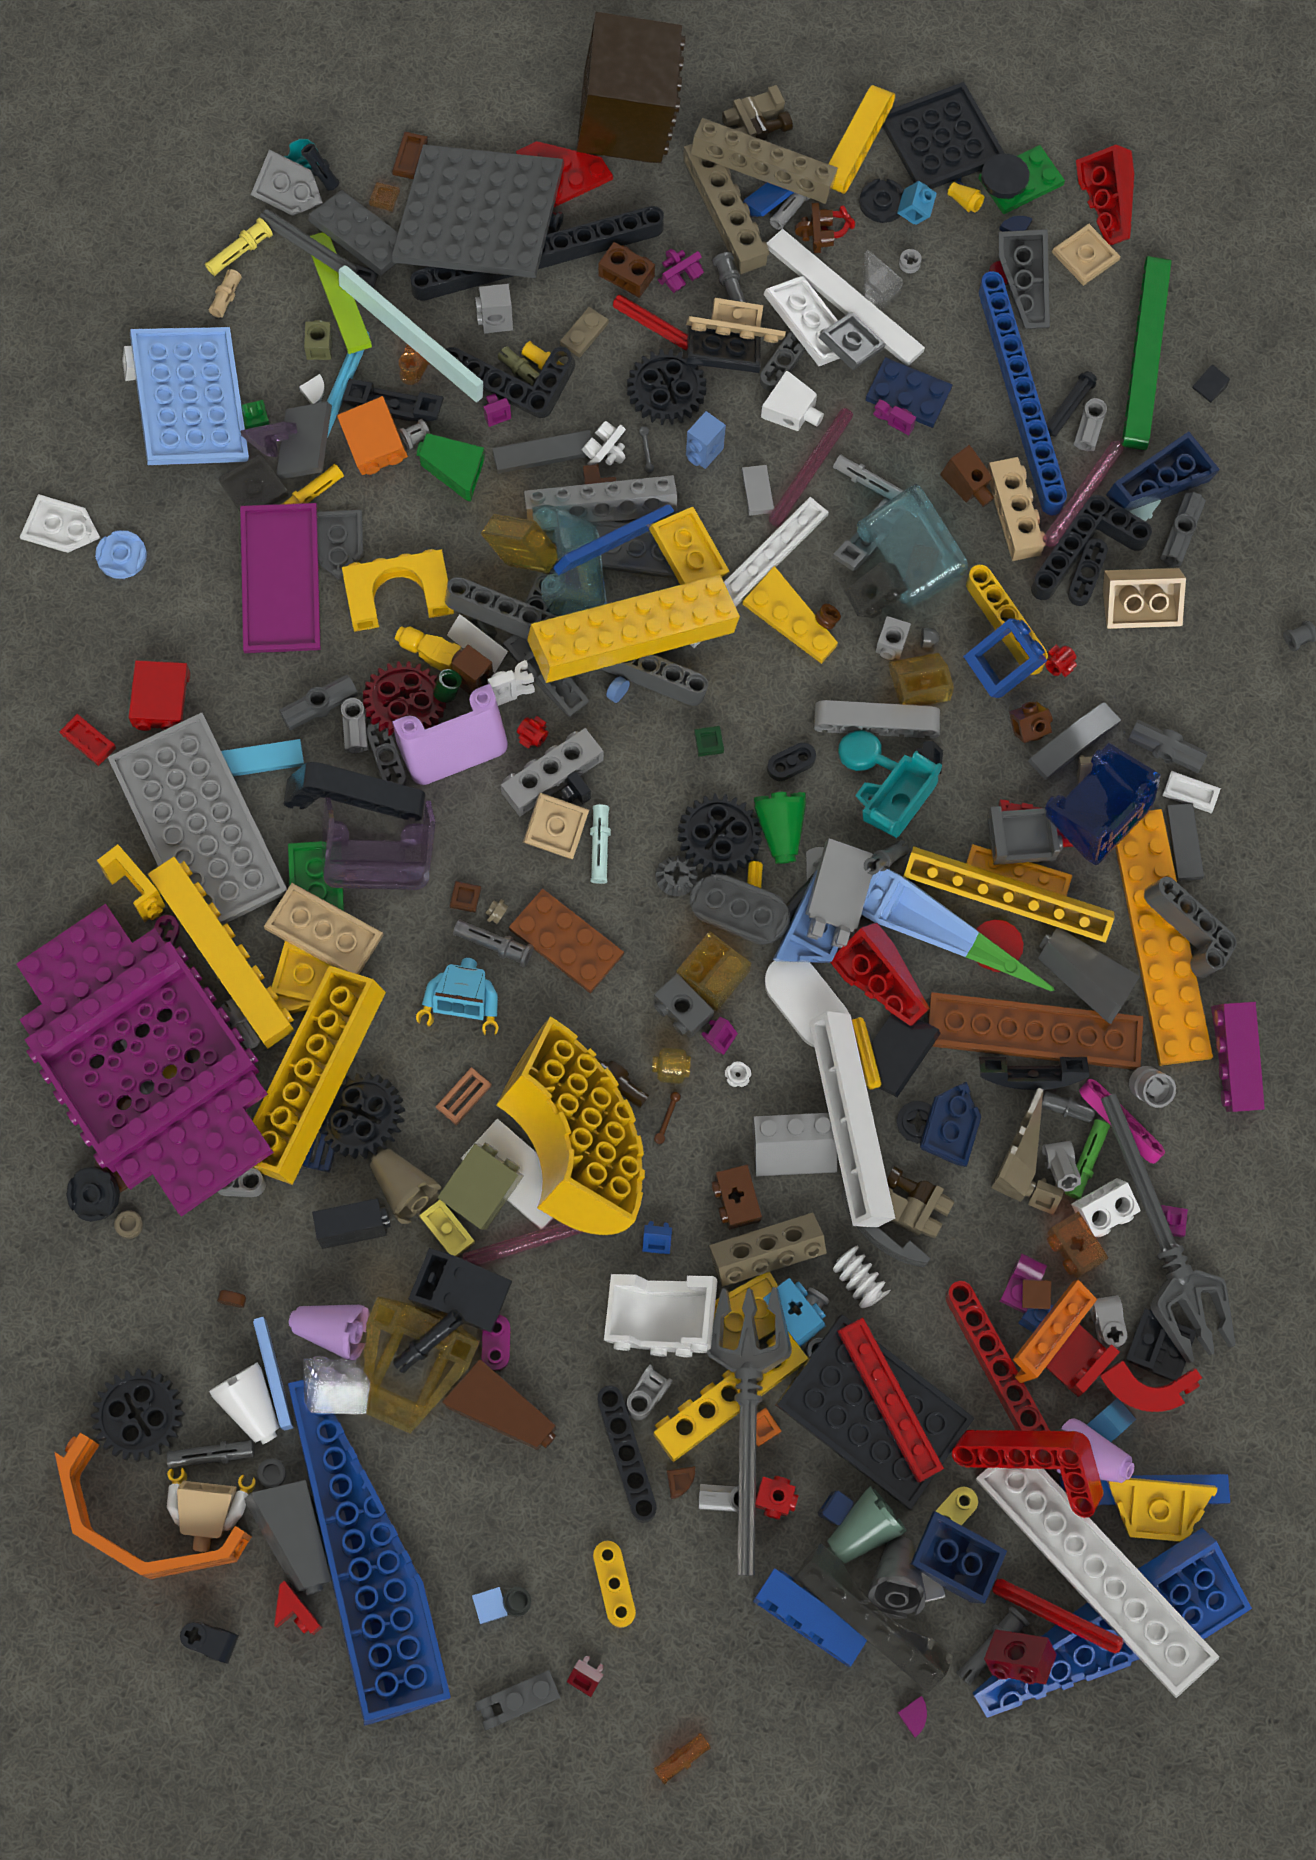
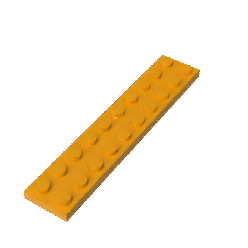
[1110,809,1213,1066]

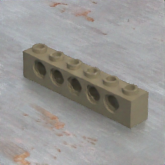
[691,118,838,204]
[683,143,769,274]

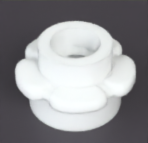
[725,1061,751,1087]

